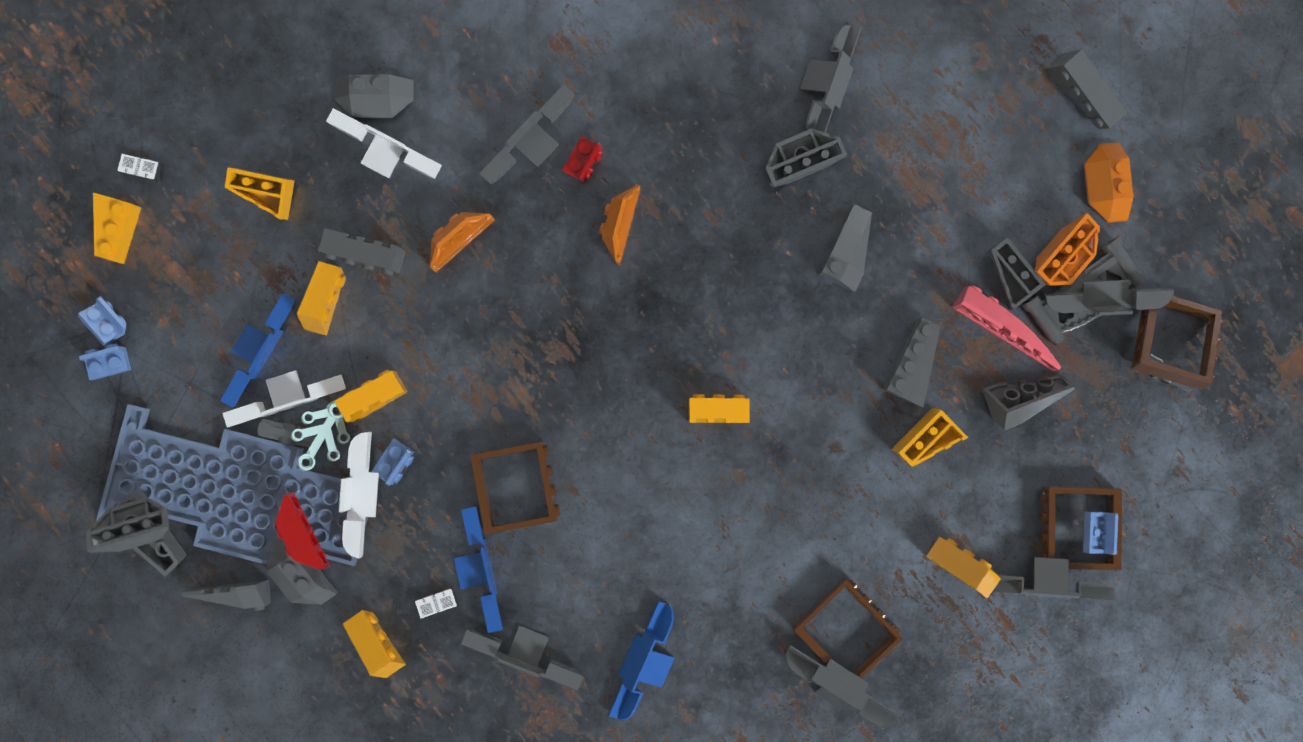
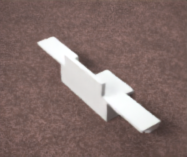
[326,108,442,179]
[223,370,346,427]
[339,432,379,558]

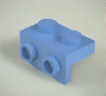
[1083,512,1118,555]

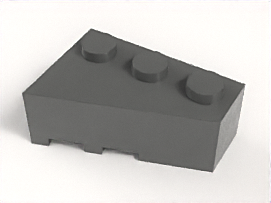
[988,237,1046,310]

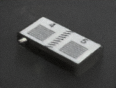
[116,153,162,182]
[414,587,459,620]

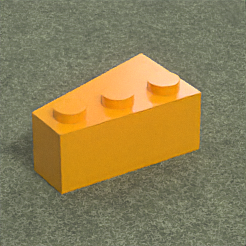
[225,167,295,220]
[93,193,141,264]
[297,261,346,336]
[334,370,408,422]
[688,394,750,423]
[891,407,968,467]
[926,537,1001,599]
[343,610,406,678]

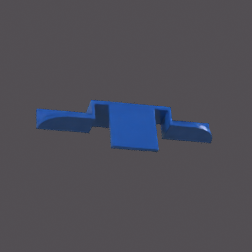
[220,293,296,408]
[454,507,503,633]
[608,601,675,720]

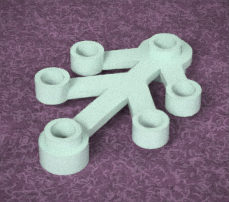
[291,401,350,471]

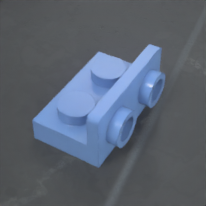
[78,296,127,346]
[79,344,131,380]
[372,438,415,486]

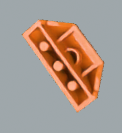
[1084,142,1134,223]
[599,185,640,265]
[430,212,495,272]
[1035,213,1100,285]

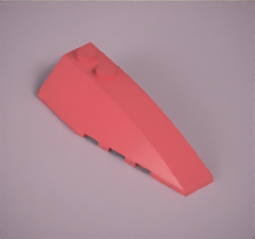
[951,285,1061,371]

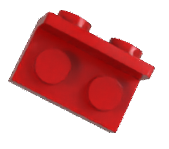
[562,136,604,183]

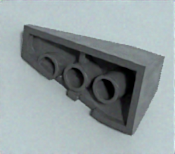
[819,204,872,292]
[983,375,1075,430]
[182,579,271,611]

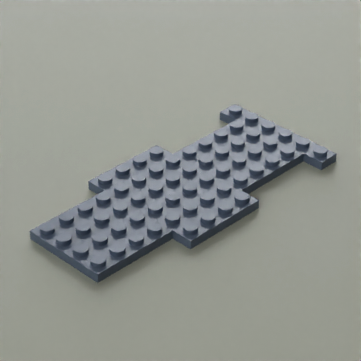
[96,404,368,566]

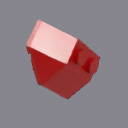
[275,493,330,570]

